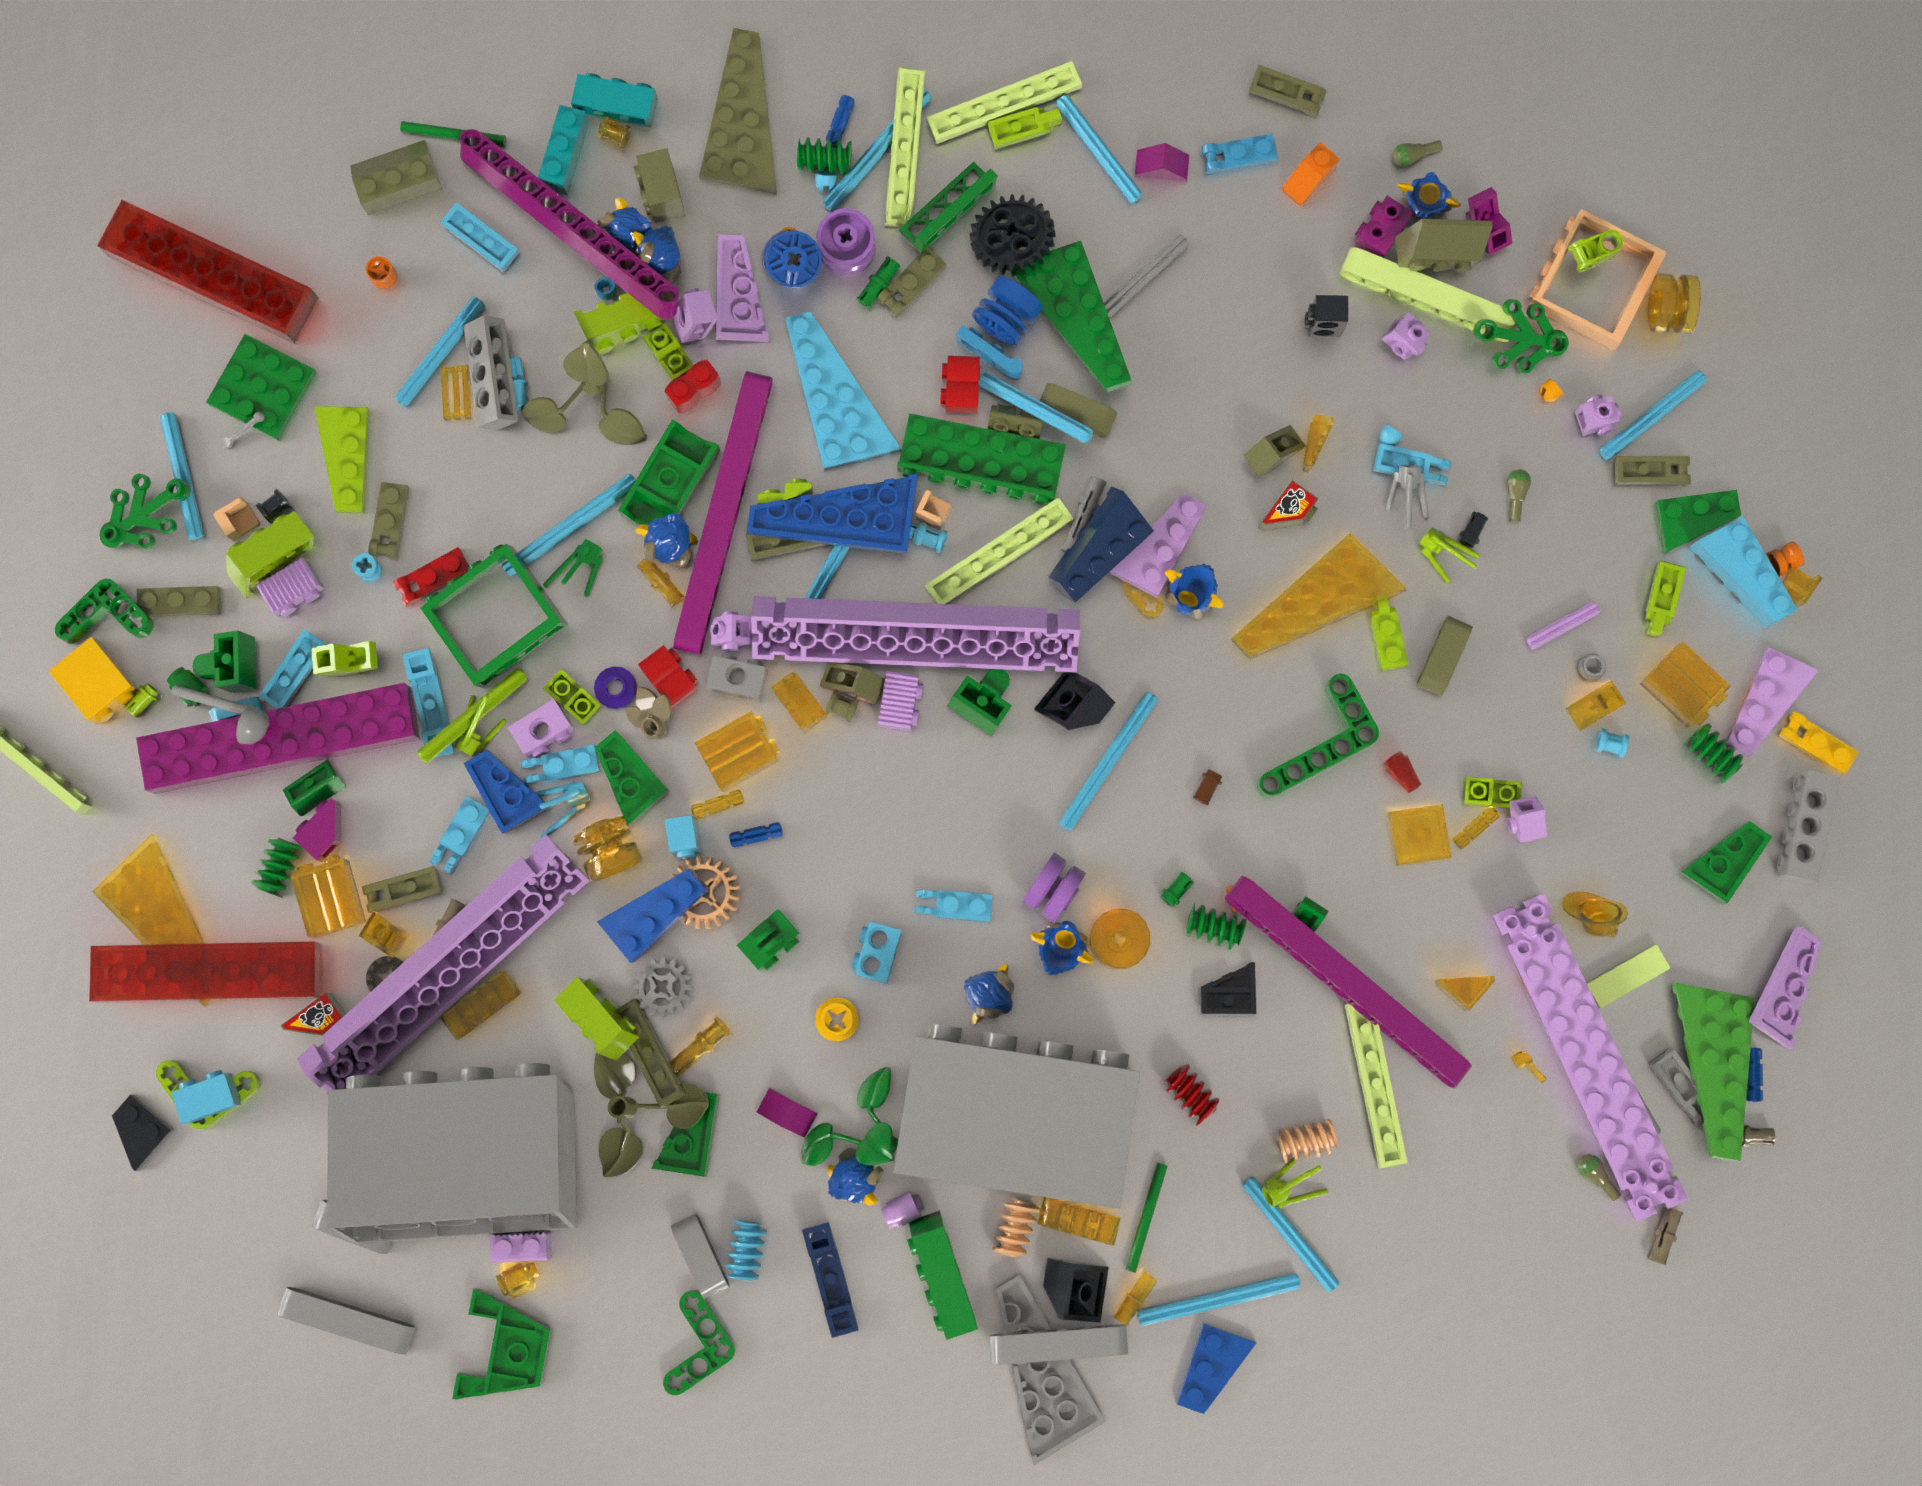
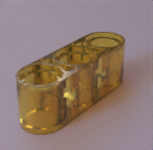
[440,970,521,1040]
[1037,1197,1121,1246]

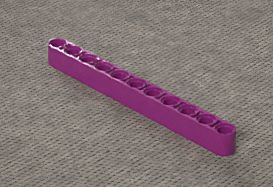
[460,129,679,319]
[673,371,773,655]
[1225,876,1472,1089]

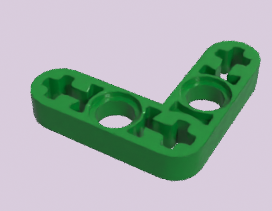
[55,578,154,644]
[663,1290,736,1395]

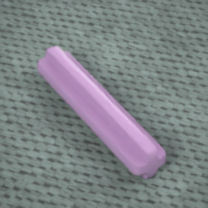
[1526,601,1600,650]

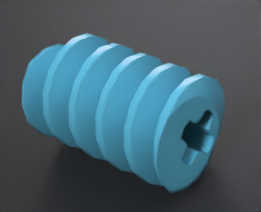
[724,1220,767,1281]

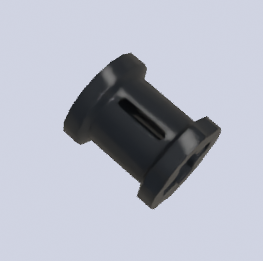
[256,489,292,524]

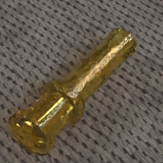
[670,1016,733,1077]

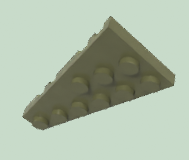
[699,28,777,194]

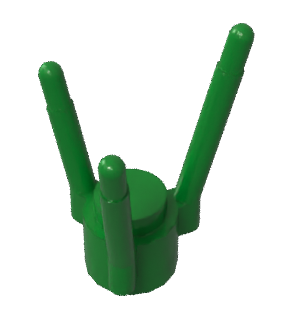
[543,539,603,597]

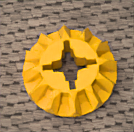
[815,997,859,1042]

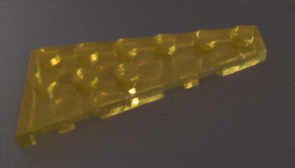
[1232,533,1406,660]

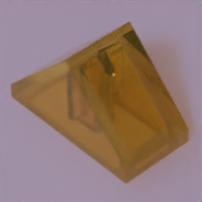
[1565,681,1626,731]
[1435,976,1495,1011]

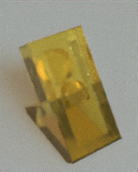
[359,912,410,958]

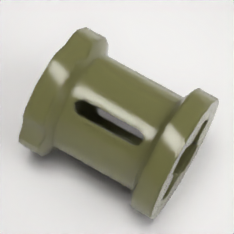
[825,690,859,722]

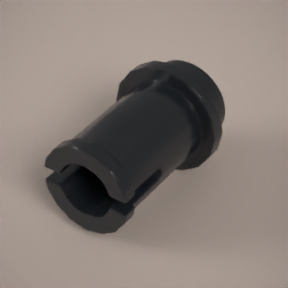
[1459,511,1488,548]

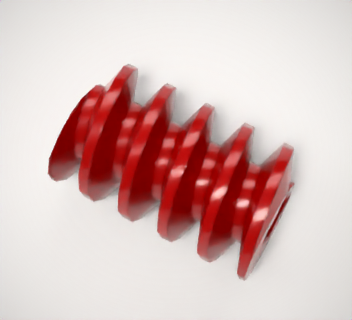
[1160,1064,1220,1126]

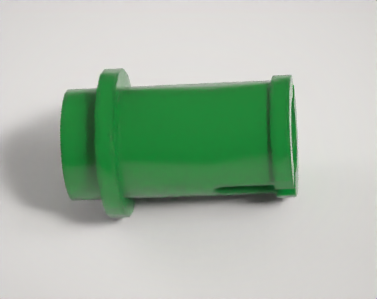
[1160,872,1194,907]

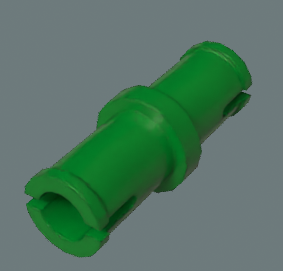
[856,256,900,309]

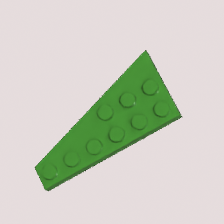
[1672,983,1755,1162]

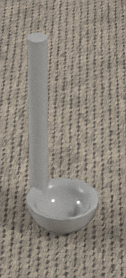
[171,685,269,745]

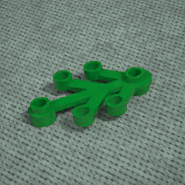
[1473,299,1569,373]
[99,473,191,550]

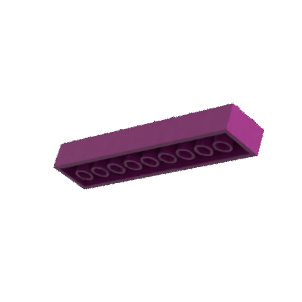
[136,683,421,794]

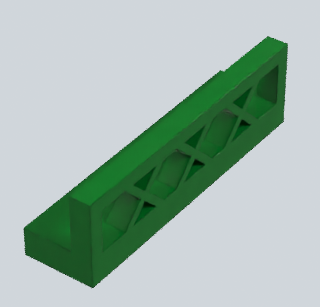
[899,161,998,253]

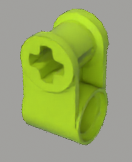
[1568,230,1624,273]

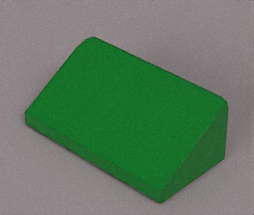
[283,759,345,816]

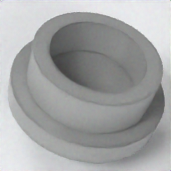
[1579,653,1606,681]

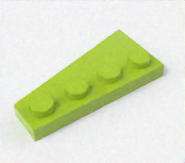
[314,406,369,514]

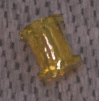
[597,116,632,149]

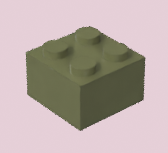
[634,148,685,223]

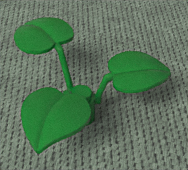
[801,1067,898,1166]

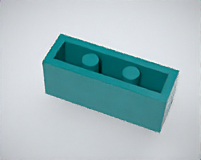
[571,73,658,128]
[538,105,589,196]

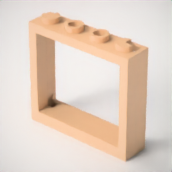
[1529,209,1667,351]

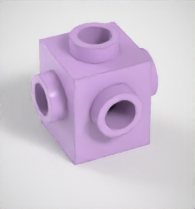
[1381,312,1431,360]
[1575,395,1621,436]
[710,611,753,651]

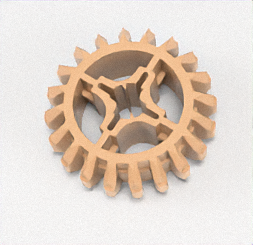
[670,856,741,929]

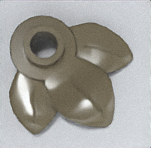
[625,687,671,738]

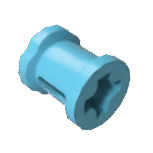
[352,553,382,582]
[1595,728,1629,758]

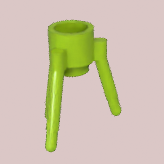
[1419,527,1480,583]
[454,695,506,756]
[1262,1158,1328,1209]

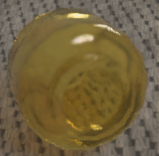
[495,1261,539,1299]

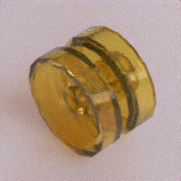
[1648,273,1701,334]
[1089,909,1150,970]

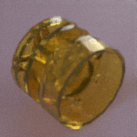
[572,816,643,882]

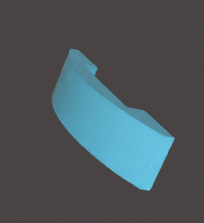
[402,648,455,758]

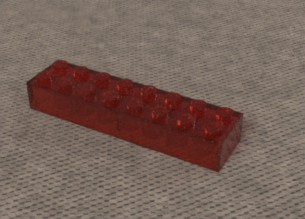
[97,200,319,344]
[89,941,321,1003]

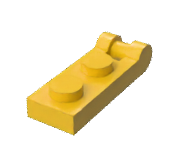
[1779,712,1859,776]

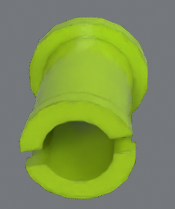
[124,683,159,718]

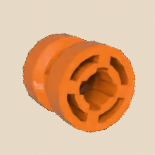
[365,256,397,290]
[1766,541,1805,576]

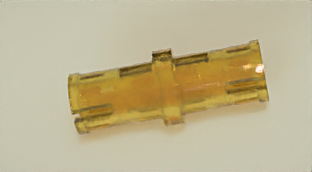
[637,558,685,607]

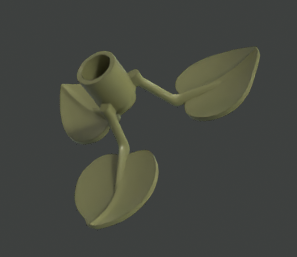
[522,340,647,445]
[594,1051,709,1177]

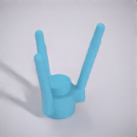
[536,781,591,838]

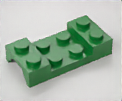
[618,419,720,525]

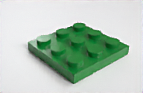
[206,334,316,440]

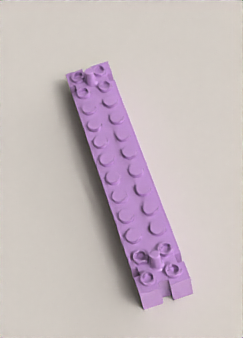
[751,596,1080,672]
[297,834,589,1094]
[1492,893,1689,1222]

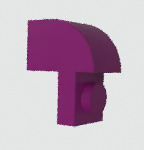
[1465,187,1512,255]

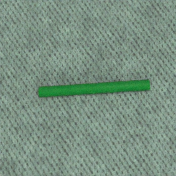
[400,121,506,146]
[1125,1162,1168,1273]

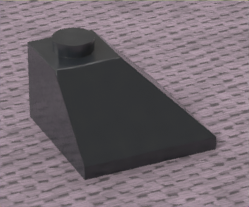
[1034,672,1116,730]
[1043,1258,1109,1323]

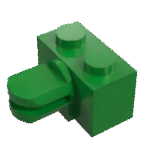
[192,630,256,693]
[947,669,1012,736]
[737,909,801,971]

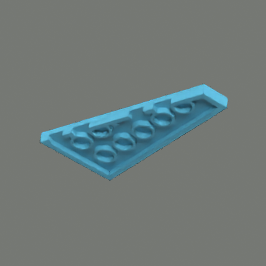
[785,311,901,471]

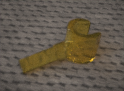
[1511,1051,1547,1083]

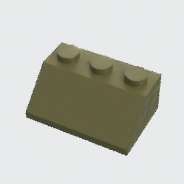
[350,140,442,215]
[1395,219,1493,272]

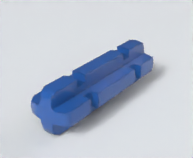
[826,95,855,146]
[729,822,783,847]
[1746,1048,1763,1102]

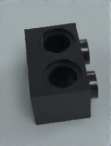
[1304,295,1348,337]

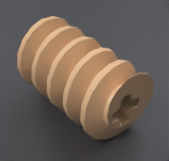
[1276,1119,1338,1164]
[991,1196,1040,1258]

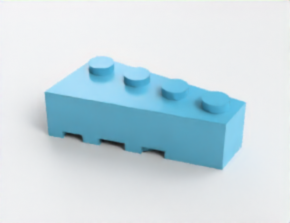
[1688,516,1798,628]

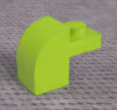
[311,641,378,677]

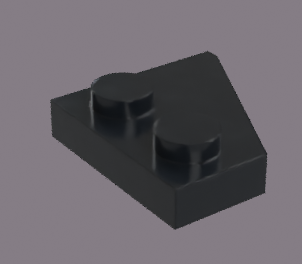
[1200,962,1257,1016]
[112,1094,174,1171]

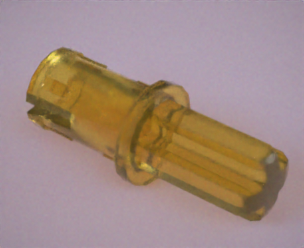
[1113,1272,1157,1326]

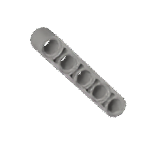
[277,1287,415,1355]
[989,1324,1128,1365]

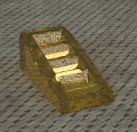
[1302,414,1335,473]

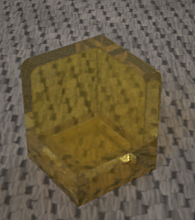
[1782,568,1823,608]

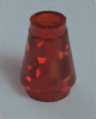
[1384,751,1421,793]

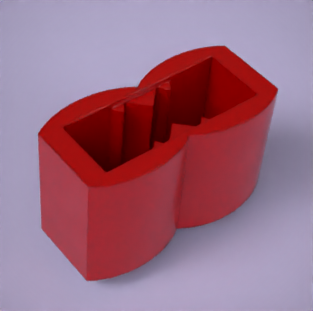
[940,355,980,413]
[664,360,721,414]
[638,645,698,709]

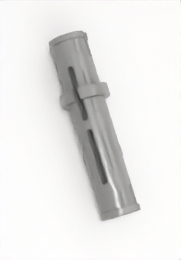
[1061,476,1107,553]

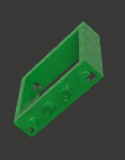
[420,544,568,688]

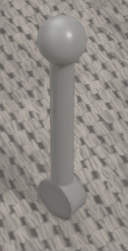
[221,412,265,448]

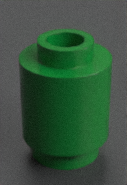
[167,667,208,707]

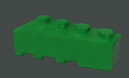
[907,1210,978,1340]

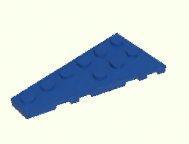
[747,473,918,554]

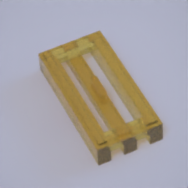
[441,365,472,421]

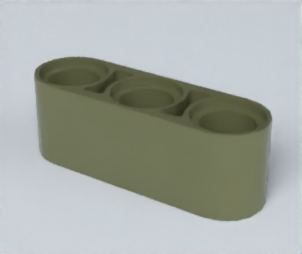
[1039,383,1118,438]
[1416,615,1473,696]

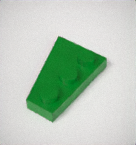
[1655,490,1741,554]
[595,730,669,827]
[1679,821,1772,904]
[651,1092,720,1177]

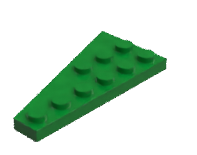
[1007,240,1132,392]

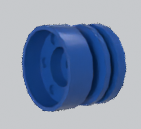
[761,230,822,288]
[972,276,1043,347]

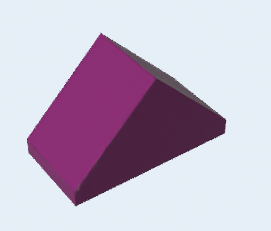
[1135,143,1189,182]
[757,1088,818,1138]

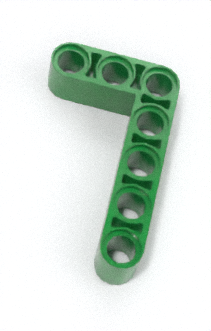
[1256,673,1379,798]

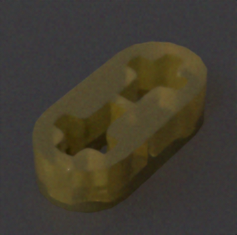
[1122,581,1164,620]

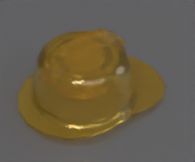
[1562,891,1628,938]

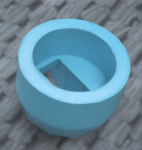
[815,172,837,192]
[1380,424,1403,446]

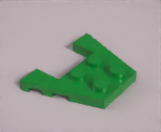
[452,1288,552,1400]

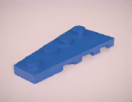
[597,869,709,963]

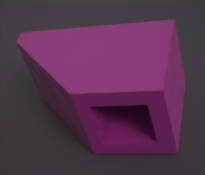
[293,798,341,862]

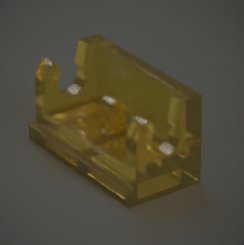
[771,672,828,734]

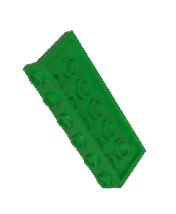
[897,413,1066,505]

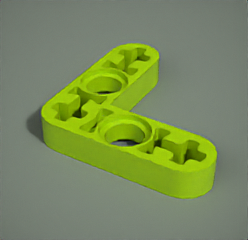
[156,1060,261,1129]

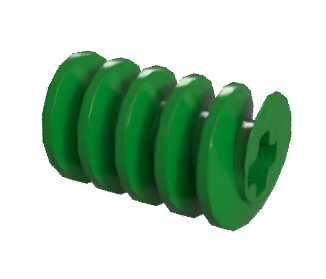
[797,137,852,175]
[1683,723,1743,784]
[251,838,303,898]
[1186,903,1247,950]

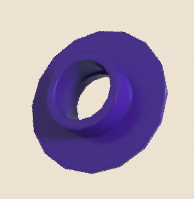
[594,666,637,709]

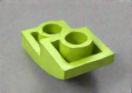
[643,323,694,380]
[758,478,813,504]
[543,669,601,725]
[1464,777,1522,809]

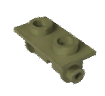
[988,403,1043,439]

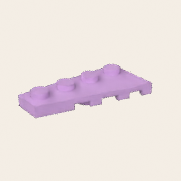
[715,234,769,342]
[1110,493,1207,598]
[1726,647,1819,757]
[1748,926,1821,1049]

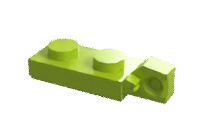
[987,107,1062,150]
[1645,560,1686,637]
[1370,594,1409,672]

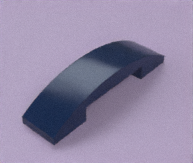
[802,1222,859,1338]

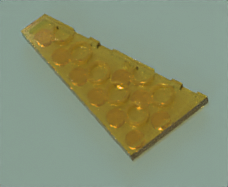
[92,834,227,1007]

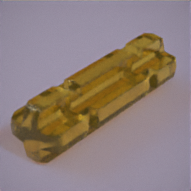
[691,789,744,819]
[1452,806,1500,849]

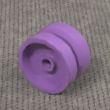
[816,208,876,276]
[1022,852,1086,923]

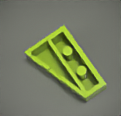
[574,293,666,354]
[226,511,314,598]
[554,976,639,1061]

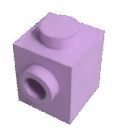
[1507,796,1547,843]

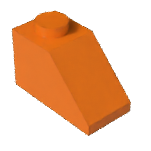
[1281,142,1340,207]

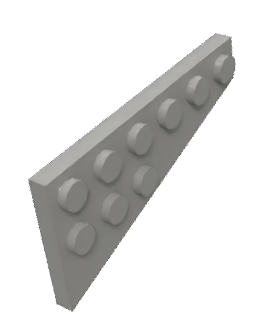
[996,1274,1106,1465]

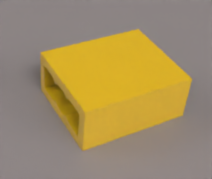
[48,637,139,724]

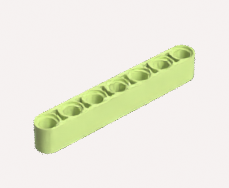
[1340,247,1516,342]

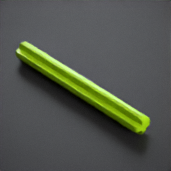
[417,668,527,764]

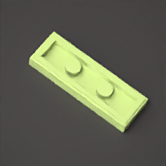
[1587,944,1670,1008]

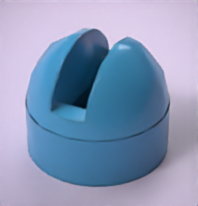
[594,277,617,301]

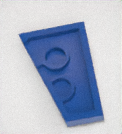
[463,750,551,834]
[1177,1323,1257,1414]

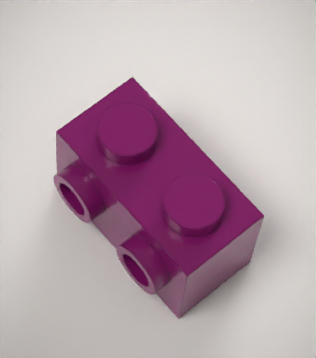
[1354,195,1414,258]

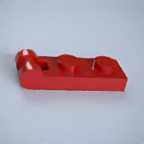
[393,547,470,607]

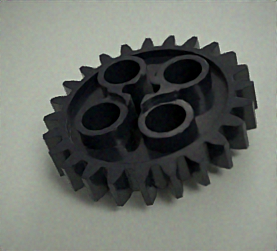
[969,194,1056,277]

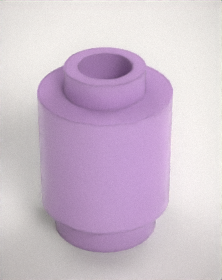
[881,1192,924,1229]

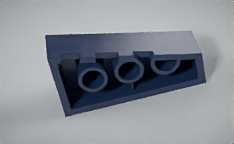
[1048,486,1154,603]

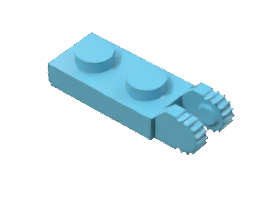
[1373,443,1451,485]
[520,745,600,784]
[430,796,490,874]
[914,890,993,922]

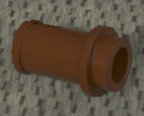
[1192,769,1222,806]

